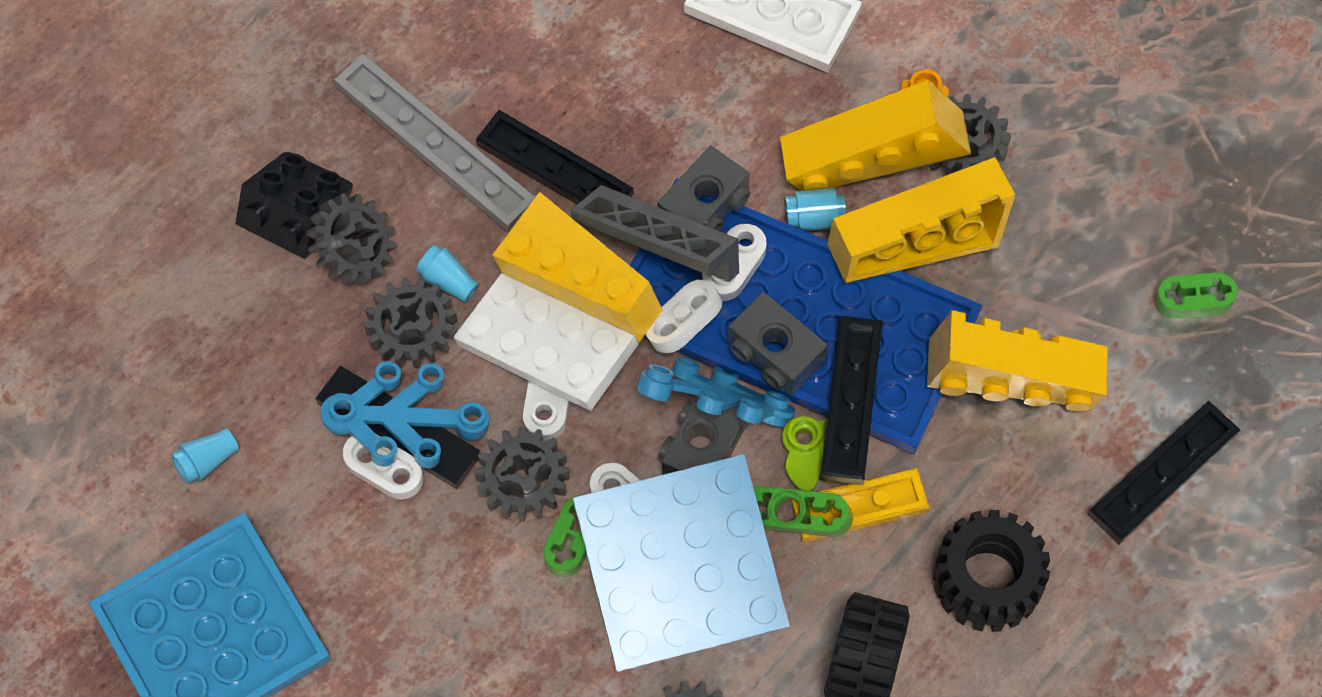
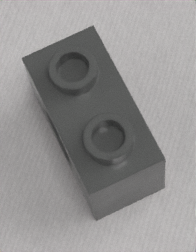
[657,145,751,231]
[728,292,828,396]
[658,396,747,475]

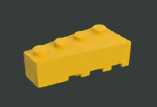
[780,80,971,191]
[827,157,1016,283]
[492,192,662,343]
[927,310,1108,412]

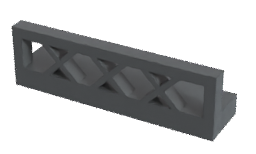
[571,185,739,282]

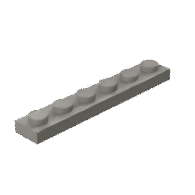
[334,54,535,232]

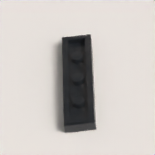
[476,110,634,205]
[820,315,883,485]
[315,365,481,489]
[1088,400,1241,545]

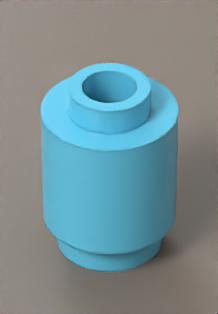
[785,187,846,232]

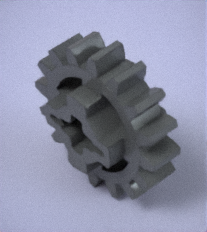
[931,94,1011,176]
[306,194,397,285]
[364,277,457,368]
[474,427,570,522]

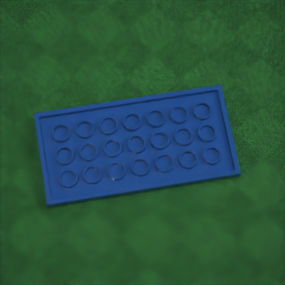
[630,178,982,454]

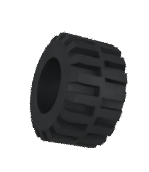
[933,509,1050,632]
[824,592,910,697]

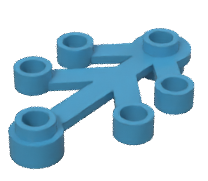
[636,357,796,427]
[321,361,489,468]

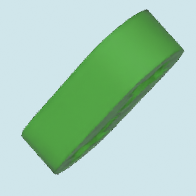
[1155,272,1238,319]
[543,495,587,577]

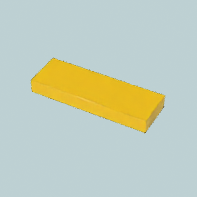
[791,468,929,543]

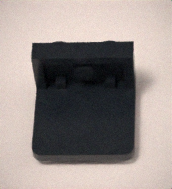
[235,152,353,259]

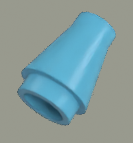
[415,245,479,303]
[171,428,239,484]

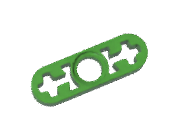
[753,486,853,537]

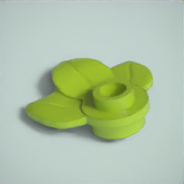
[782,416,842,491]

